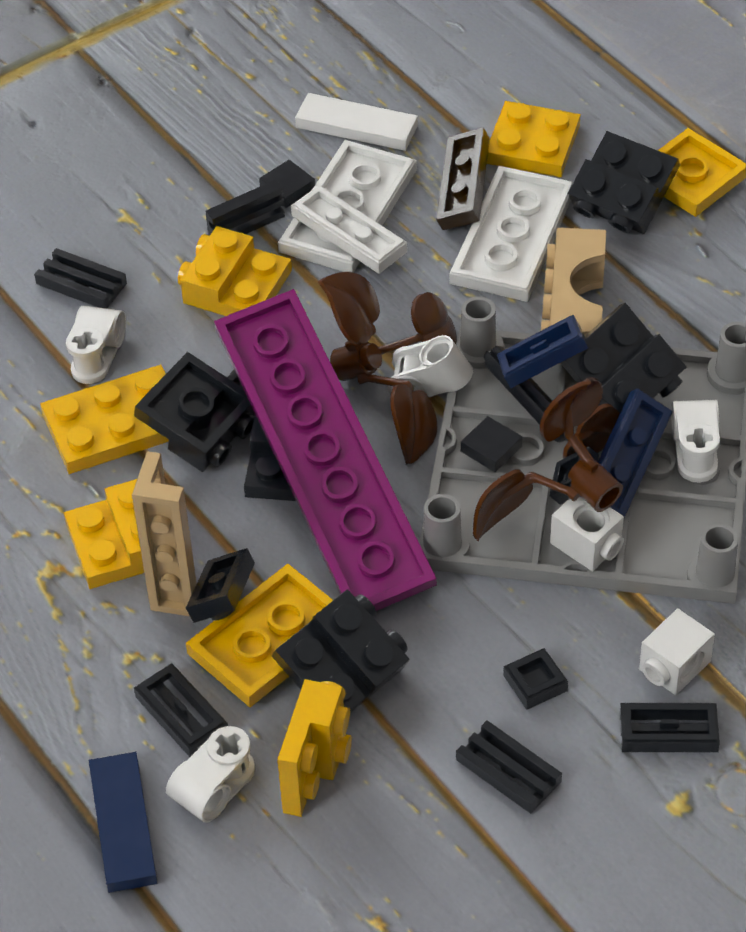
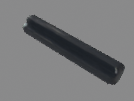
[484,346,566,443]

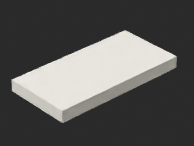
[278,140,417,273]
[449,166,573,302]

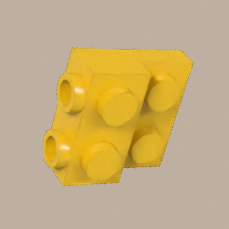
[178,226,292,316]
[63,479,144,589]
[277,679,352,817]

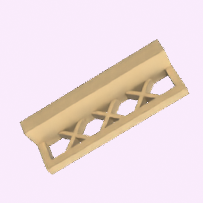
[132,451,197,616]

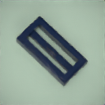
[497,315,589,388]

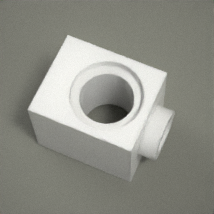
[550,496,624,572]
[639,608,715,695]

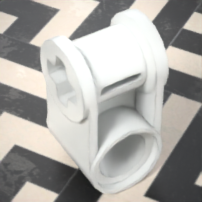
[66,306,126,384]
[387,335,473,397]
[671,400,720,483]
[166,726,255,823]

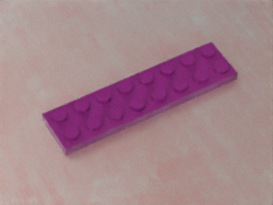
[214,289,437,611]

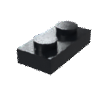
[186,548,255,623]

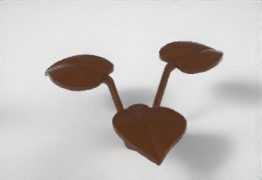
[318,272,457,465]
[473,377,623,541]

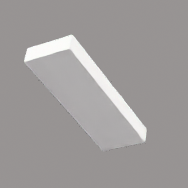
[295,93,418,151]
[291,185,407,274]

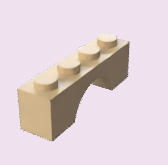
[541,227,606,364]

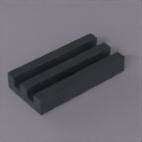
[205,180,285,236]
[34,248,127,309]
[134,663,228,757]
[620,703,720,752]
[456,720,562,814]

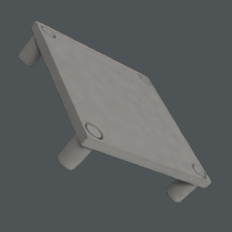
[419,297,746,604]

